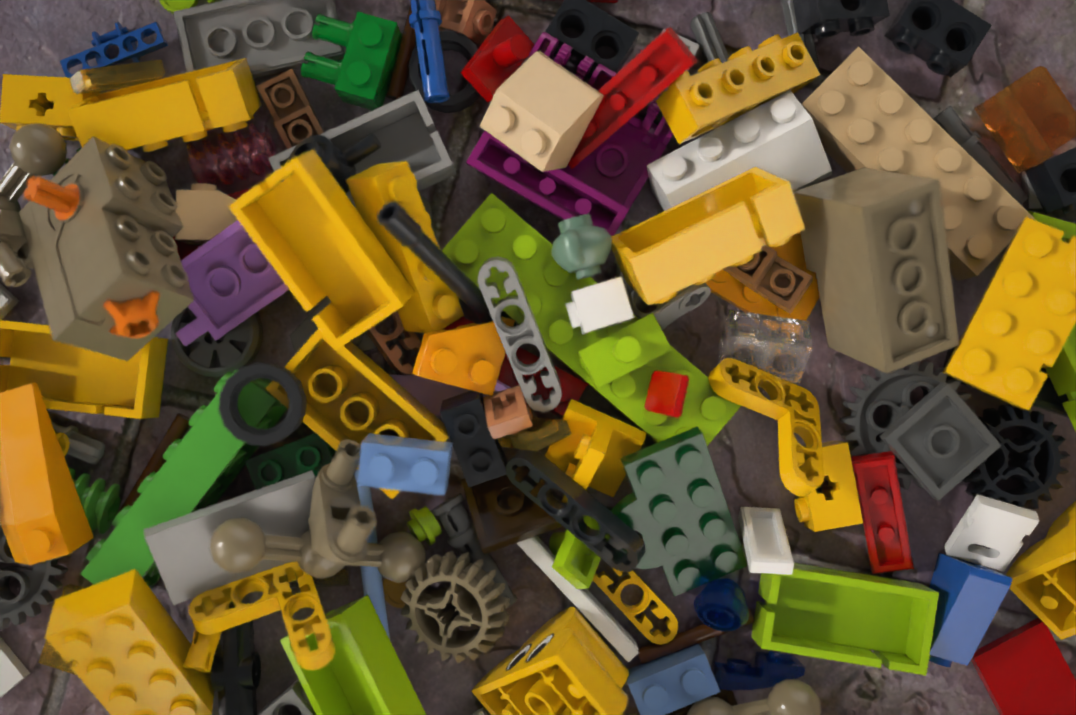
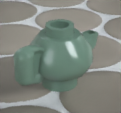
[551,214,612,280]

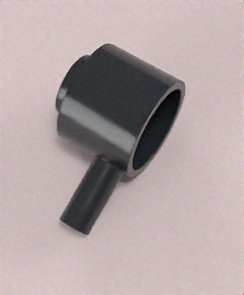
[287,133,382,194]

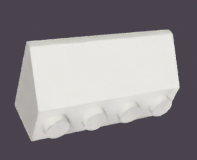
[647,90,832,211]

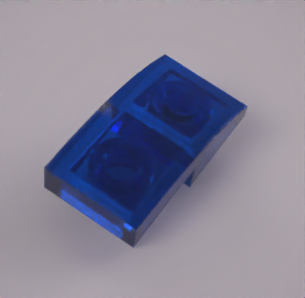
[713,650,805,690]

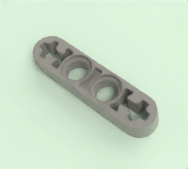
[478,257,562,412]

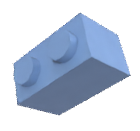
[357,433,453,495]
[627,643,720,715]

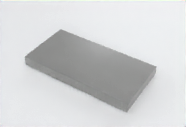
[174,0,346,79]
[144,471,316,606]

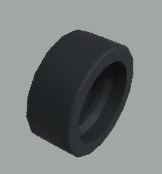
[408,31,480,113]
[219,363,307,446]

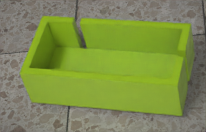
[751,563,939,676]
[280,595,426,715]

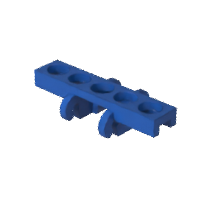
[60,22,168,82]

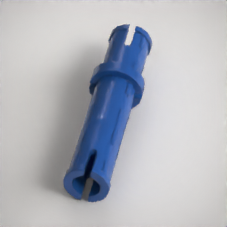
[409,0,450,103]

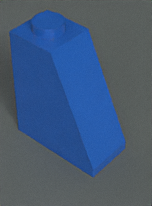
[929,553,1012,667]

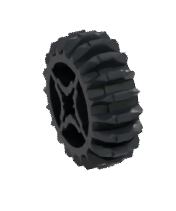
[961,404,1070,510]

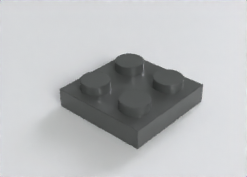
[879,382,1002,501]

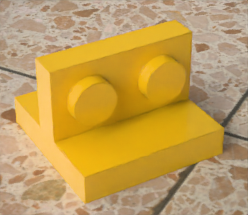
[544,399,647,503]

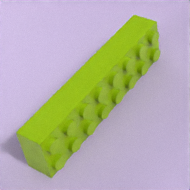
[442,193,741,446]

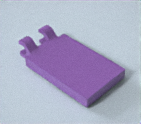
[175,220,289,346]

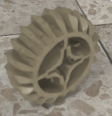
[400,550,510,663]

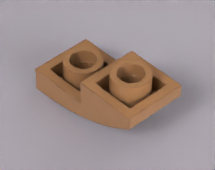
[256,69,325,149]
[723,245,813,314]

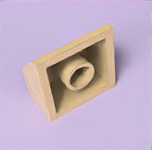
[480,51,604,172]

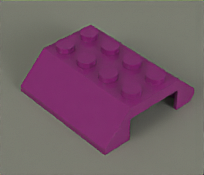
[466,32,673,236]

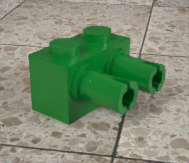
[301,11,402,111]

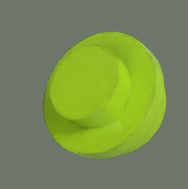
[407,506,442,546]

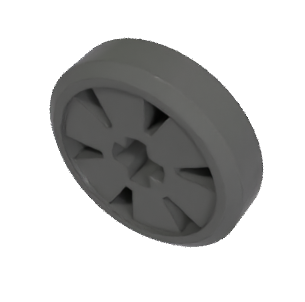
[171,306,263,377]

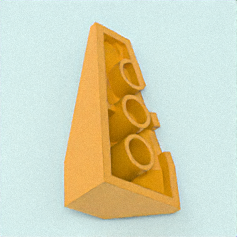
[0,382,94,565]

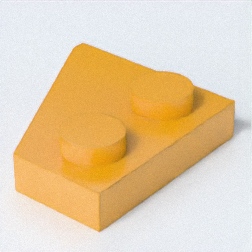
[412,317,515,396]

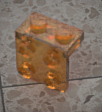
[974,66,1076,173]

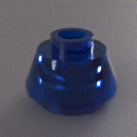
[693,578,749,631]

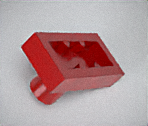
[460,15,535,102]

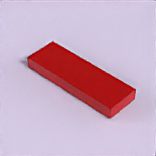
[851,451,914,574]

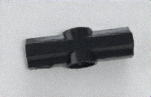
[211,608,261,715]

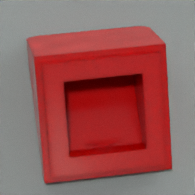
[645,370,690,418]

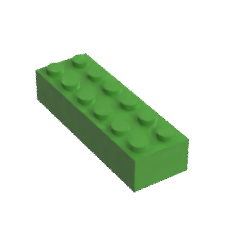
[81,369,288,589]

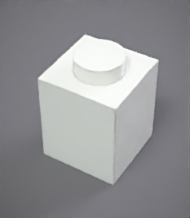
[566,277,634,335]

